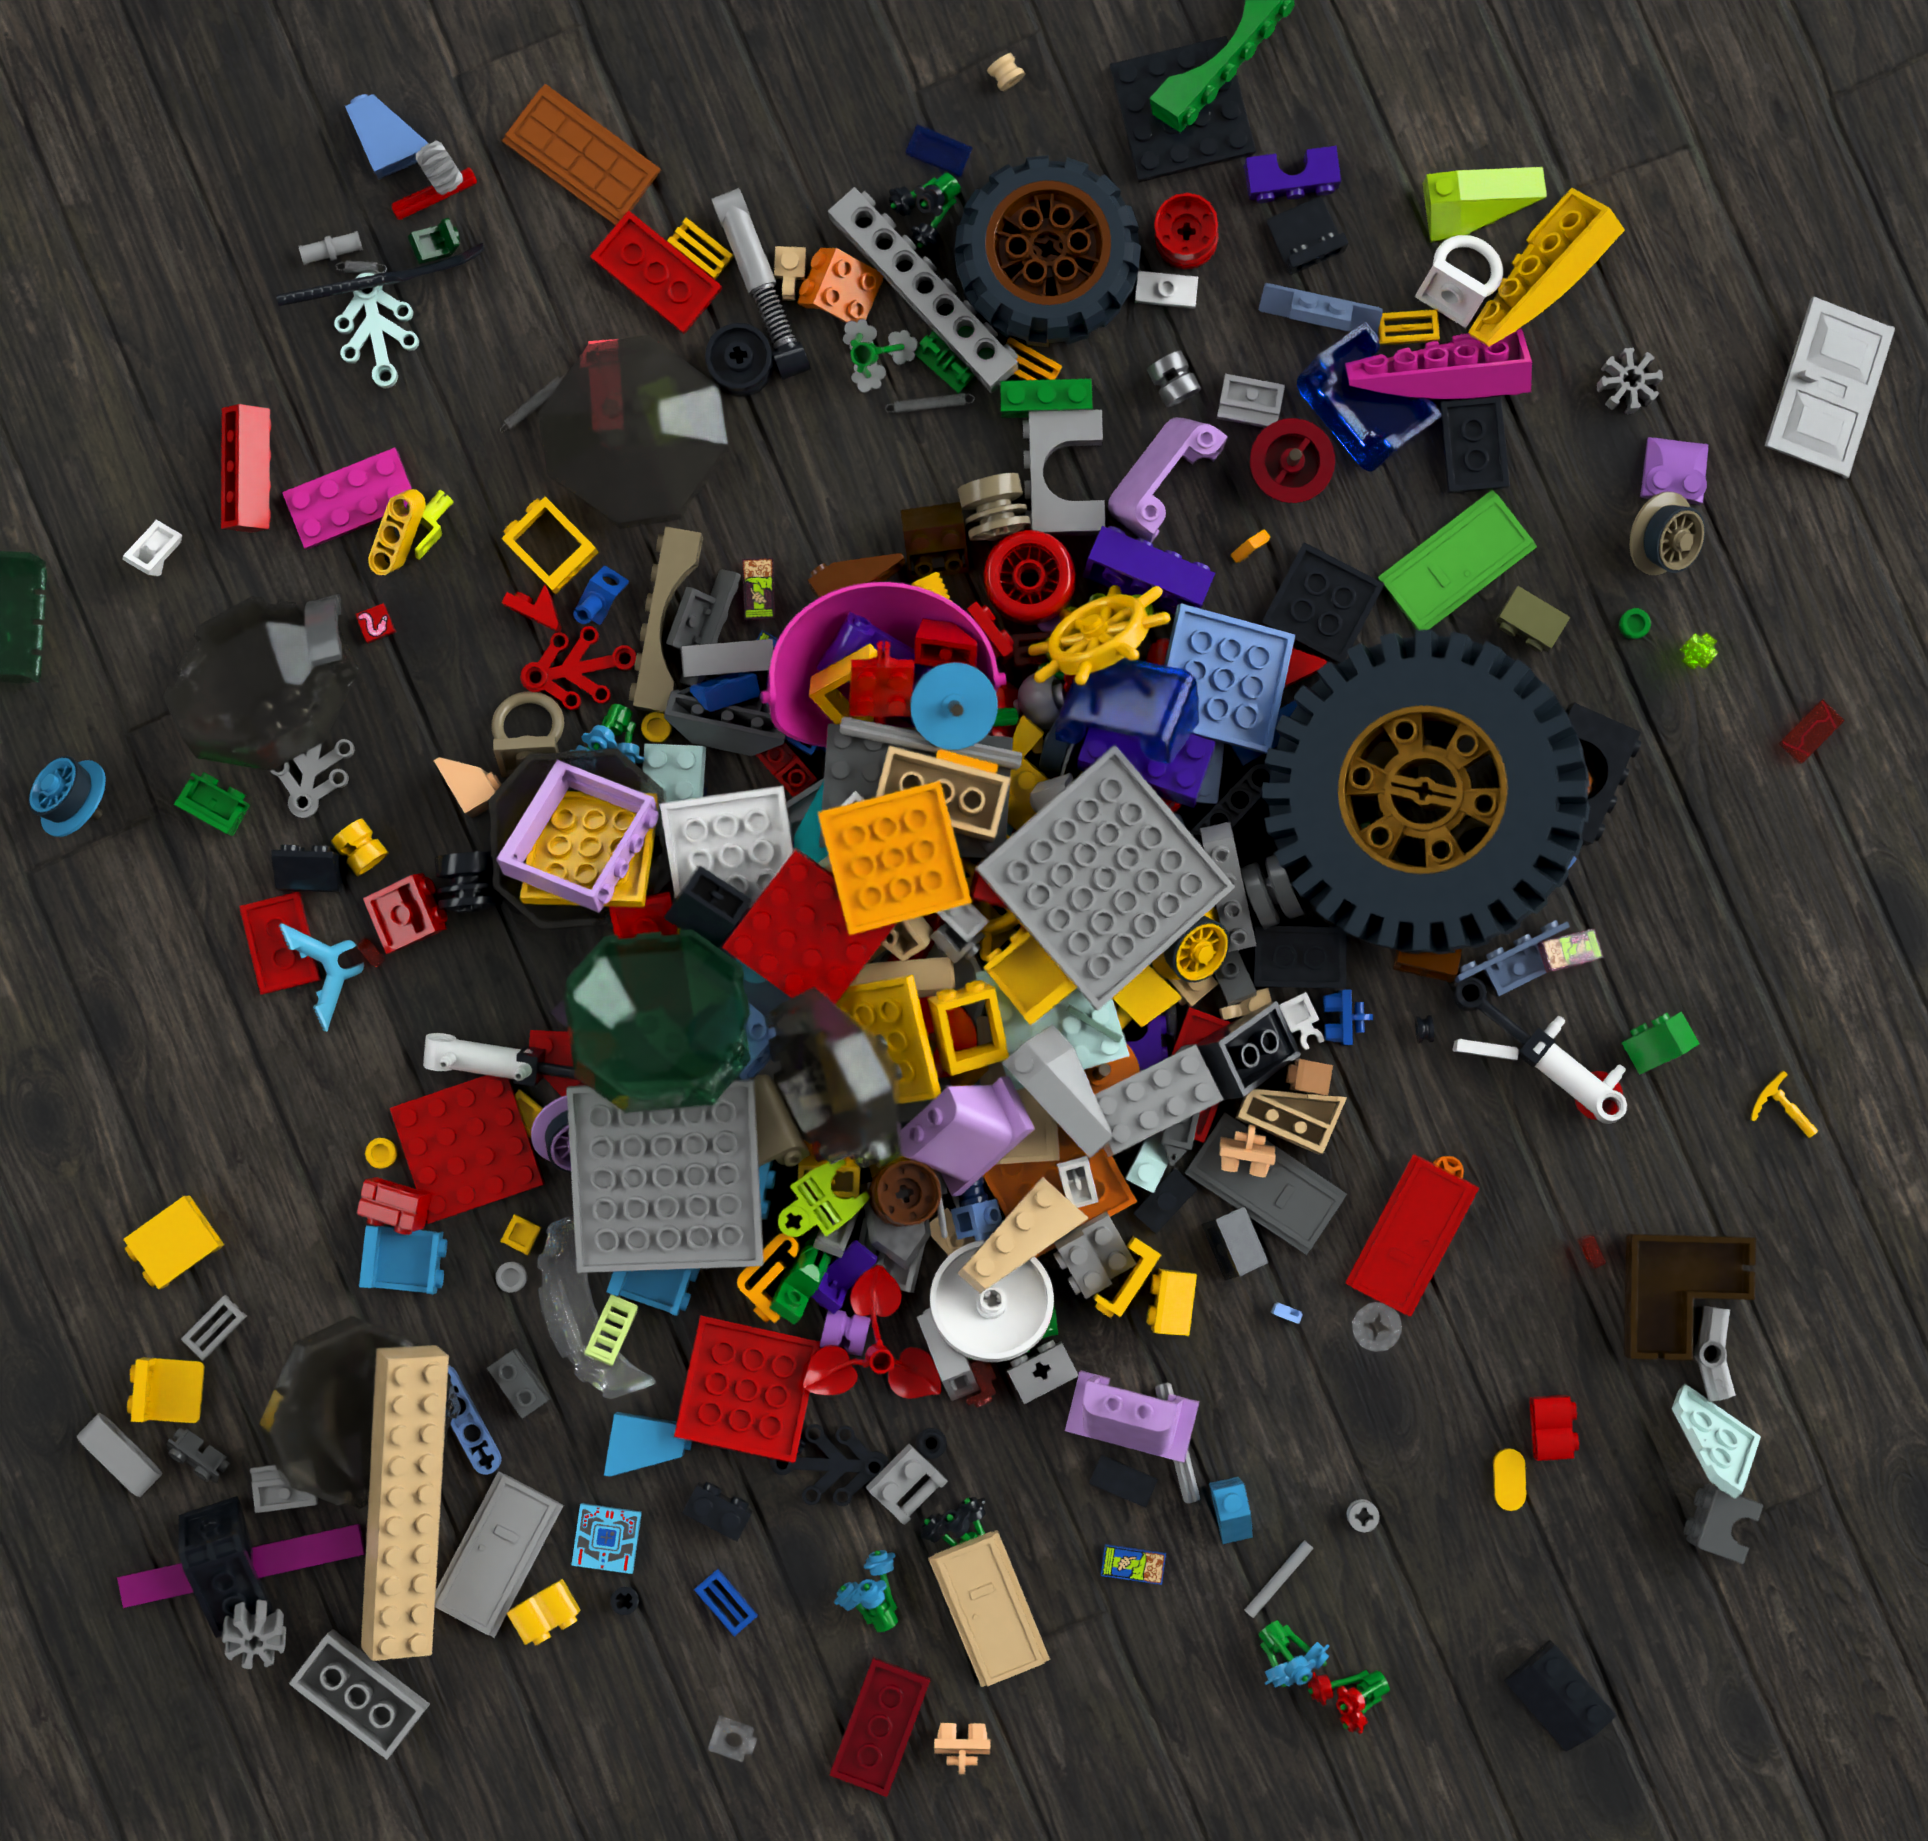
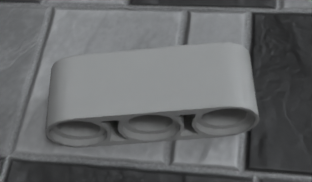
[77,1413,162,1497]

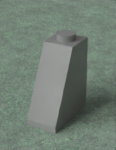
[917,1308,980,1401]

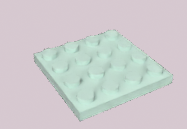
[975,970,1130,1090]

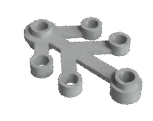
[269,701,355,818]

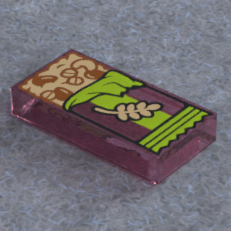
[742,558,775,621]
[1537,928,1604,973]

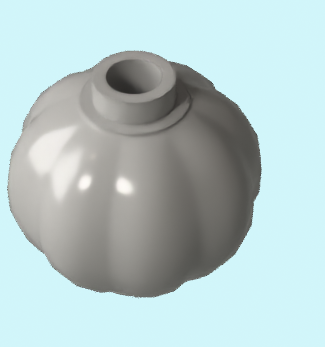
[1013,673,1072,730]

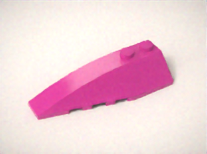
[1345,328,1532,399]

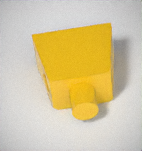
[1112,965,1182,1029]

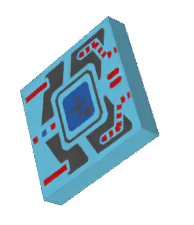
[571,1503,642,1574]

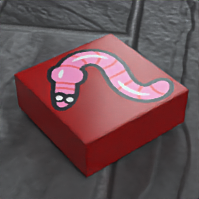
[355,603,396,643]

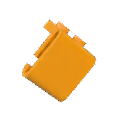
[737,1233,801,1323]

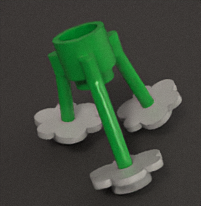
[843,319,918,393]

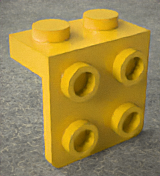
[127,1357,205,1423]

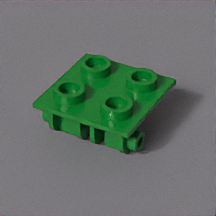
[914,309,995,394]

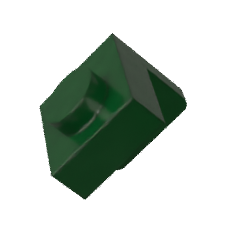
[408,218,460,264]

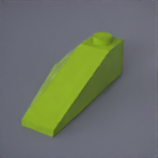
[1423,167,1547,242]

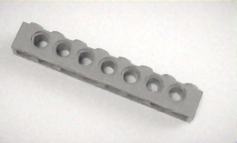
[828,187,1018,393]

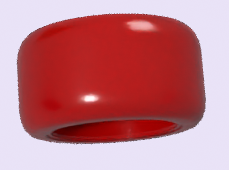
[984,530,1076,625]

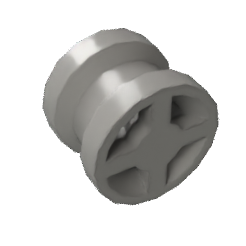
[1346,1499,1380,1533]

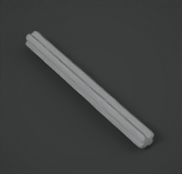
[839,717,1023,770]

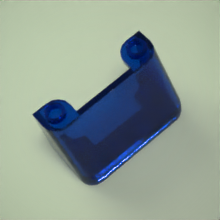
[1297,321,1442,471]
[1055,658,1199,764]

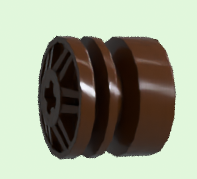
[868,1160,941,1227]

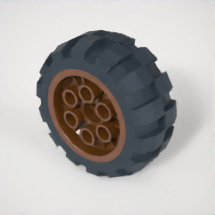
[955,155,1141,347]

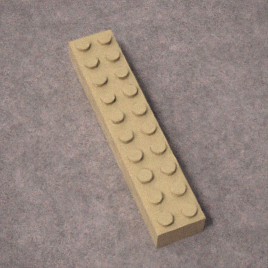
[361,1346,449,1661]

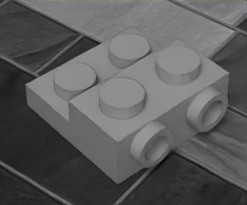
[1053,1211,1137,1299]

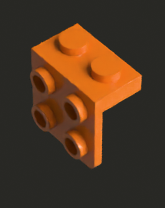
[797,248,883,323]

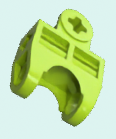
[778,1156,871,1237]

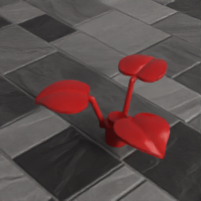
[803,1265,941,1398]

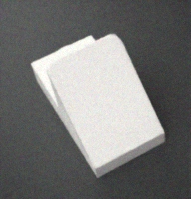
[122,520,182,576]

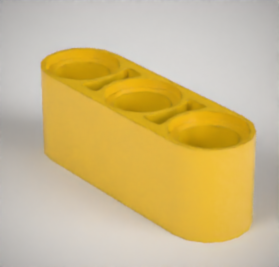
[368,489,426,575]

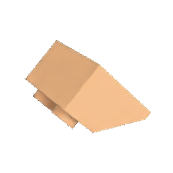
[434,757,505,818]

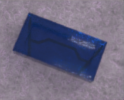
[906,124,973,177]

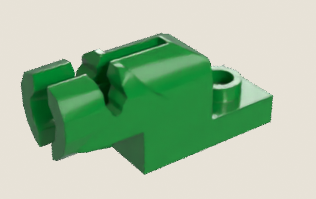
[769,1230,833,1325]

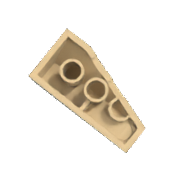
[850,957,955,998]

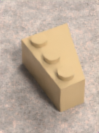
[1235,1089,1347,1155]

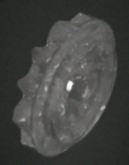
[1352,1302,1402,1352]

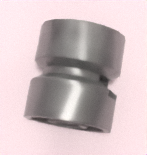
[1147,351,1201,407]

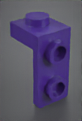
[811,1240,878,1314]

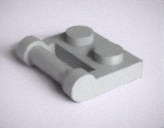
[866,1444,948,1525]

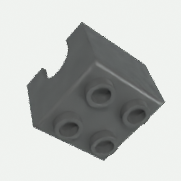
[1684,1483,1763,1564]

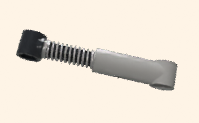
[711,188,811,380]

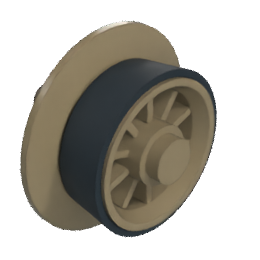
[1629,491,1705,575]

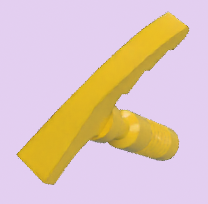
[1750,1071,1818,1138]

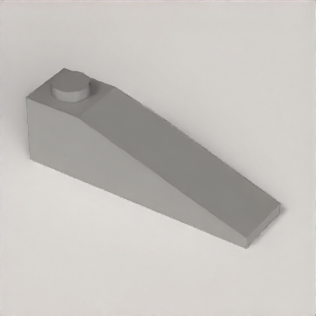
[1003,1024,1113,1158]

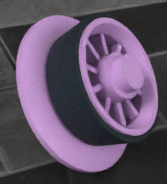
[531,1095,571,1172]

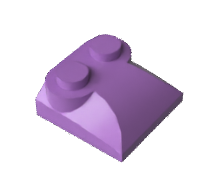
[1640,437,1708,505]

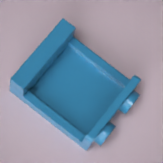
[359,1225,447,1294]
[606,1268,700,1316]

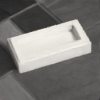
[1453,1039,1519,1060]

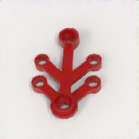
[520,626,637,711]

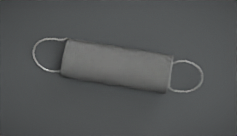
[336,260,387,274]

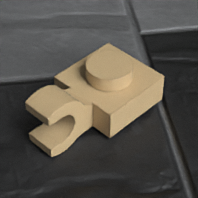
[774,246,806,301]
[1219,988,1272,1020]

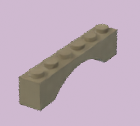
[629,527,703,714]

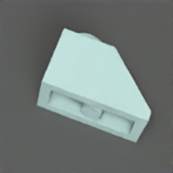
[1125,1130,1172,1193]

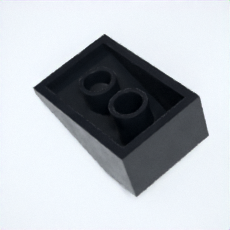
[1196,1001,1301,1100]

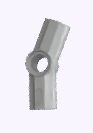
[1693,1306,1736,1402]

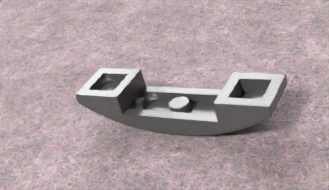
[305,594,342,667]

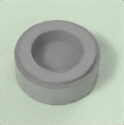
[496,1261,527,1293]

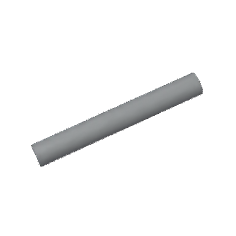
[1244,1540,1314,1618]

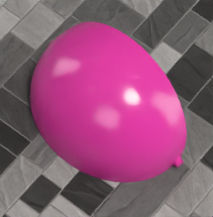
[761,582,1006,747]

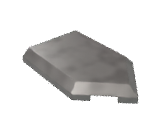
[860,1182,931,1270]

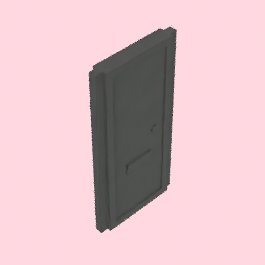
[1184,1112,1347,1255]

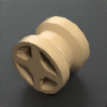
[987,53,1025,91]

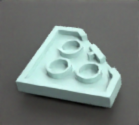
[1672,1384,1761,1499]

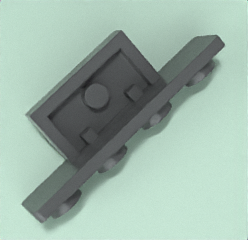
[666,569,741,686]

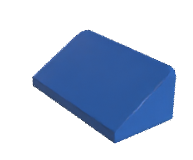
[689,672,760,712]

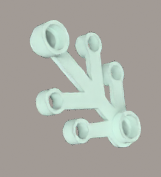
[334,273,419,388]

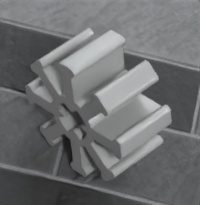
[1597,348,1663,414]
[222,1600,286,1669]

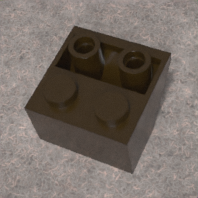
[900,502,970,580]

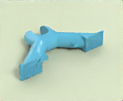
[279,923,364,1032]

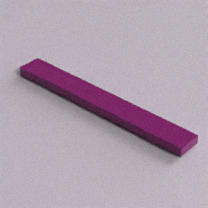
[117,1523,366,1608]

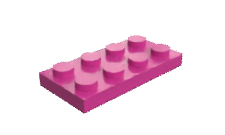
[282,448,412,550]

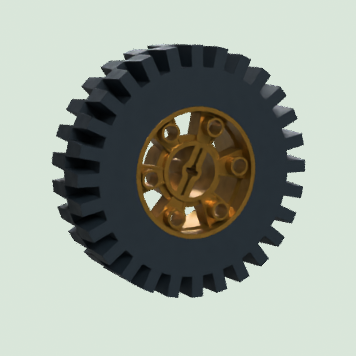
[1262,630,1590,954]

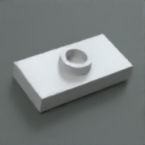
[1135,271,1198,309]

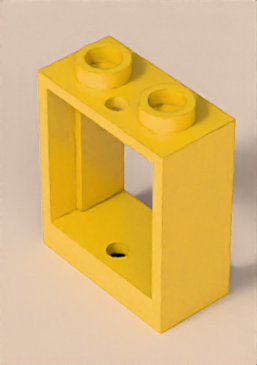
[502,496,599,594]
[809,644,877,724]
[927,980,1009,1076]

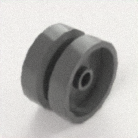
[1241,855,1306,929]

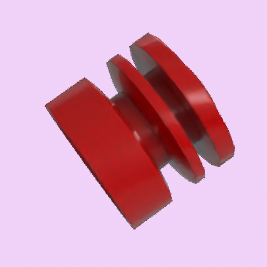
[1154,193,1218,270]

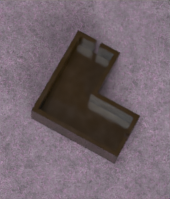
[1624,1234,1756,1360]

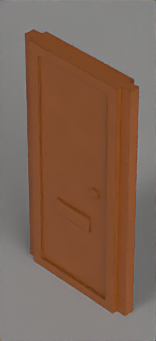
[502,84,661,226]

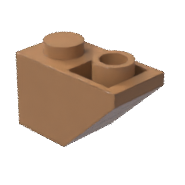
[1285,1059,1333,1096]

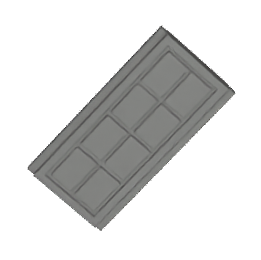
[435,1471,564,1638]

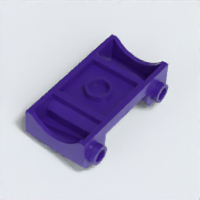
[816,612,935,727]

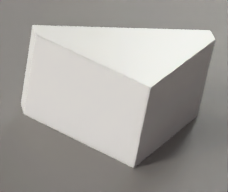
[1056,1156,1099,1208]

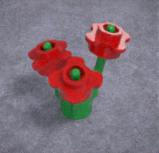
[1308,1670,1390,1734]

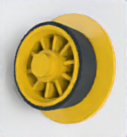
[1151,907,1230,983]

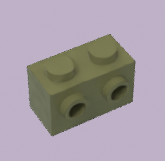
[1495,586,1570,652]

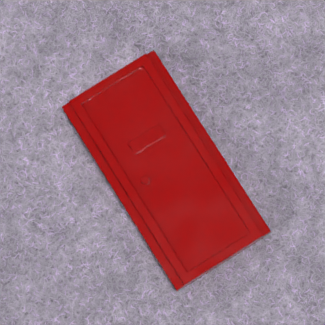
[1345,1154,1479,1317]

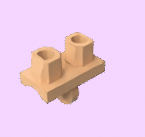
[1219,1124,1276,1178]
[934,1723,990,1774]

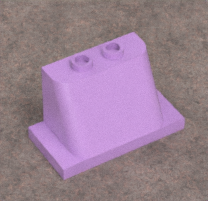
[893,1077,1035,1196]
[1065,1370,1200,1463]

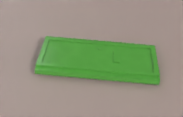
[1377,489,1537,630]

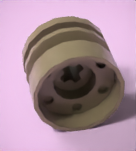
[957,473,1031,541]

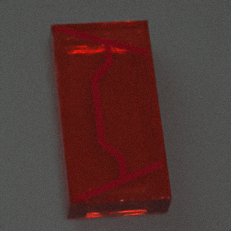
[1778,699,1845,764]

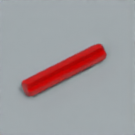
[391,168,477,220]

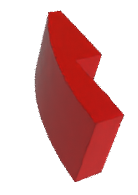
[756,742,817,798]

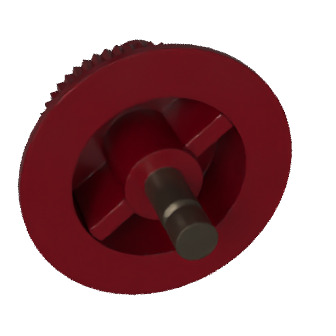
[1250,418,1335,503]

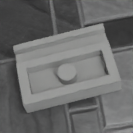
[1216,374,1285,428]
[250,1460,318,1513]

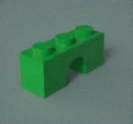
[1000,378,1093,418]

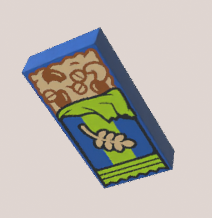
[1101,1544,1166,1585]

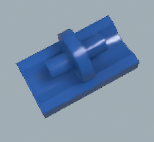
[1323,990,1373,1046]

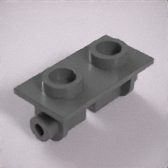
[167,1428,230,1484]

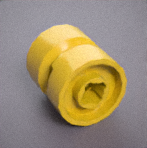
[331,818,389,876]

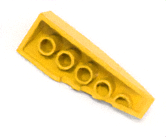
[1468,188,1625,347]

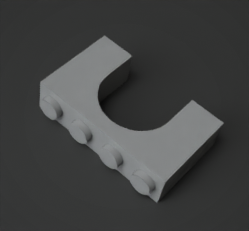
[1023,410,1105,537]

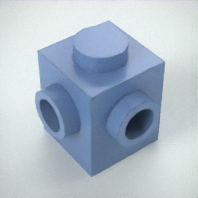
[951,1199,1002,1241]

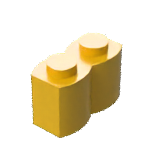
[507,1579,581,1646]

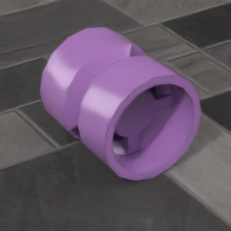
[820,1310,871,1357]

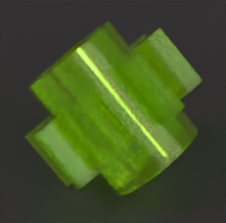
[1680,632,1719,670]

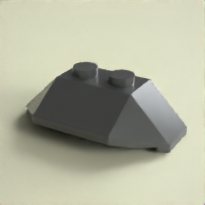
[664,687,786,756]

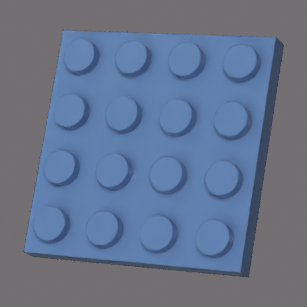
[1152,604,1295,754]

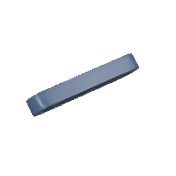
[445,1365,501,1475]

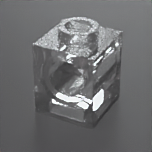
[707,1716,757,1762]

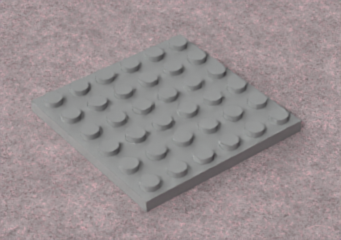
[974,745,1235,1010]
[567,1079,764,1273]

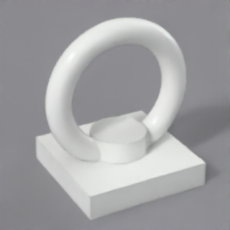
[1415,235,1503,328]

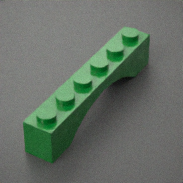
[1150,0,1295,133]

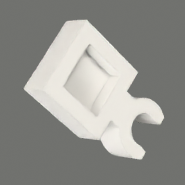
[1279,992,1324,1050]

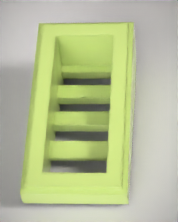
[584,1295,638,1366]

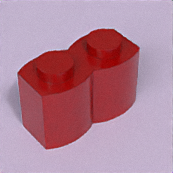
[1530,1395,1579,1461]

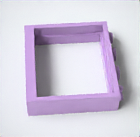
[497,760,659,912]

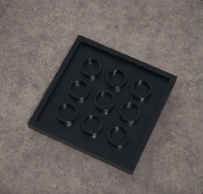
[1109,36,1256,183]

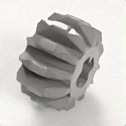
[415,140,463,195]

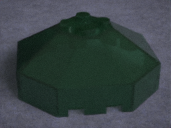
[563,929,751,1113]

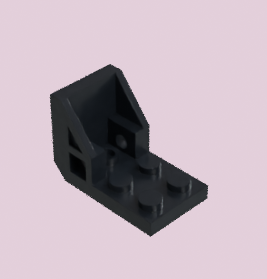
[179,1496,274,1638]

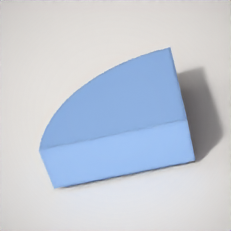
[1271,1302,1303,1324]

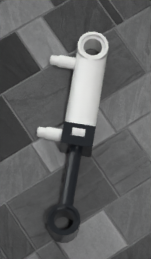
[1453,977,1627,1124]
[423,1033,629,1087]

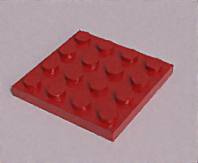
[722,848,897,1021]
[390,1075,545,1224]
[673,1316,820,1464]

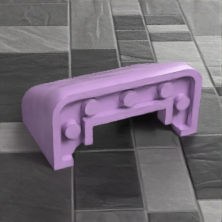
[1108,417,1228,543]

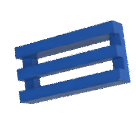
[694,1569,758,1636]

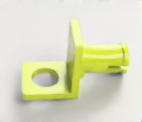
[407,490,454,560]

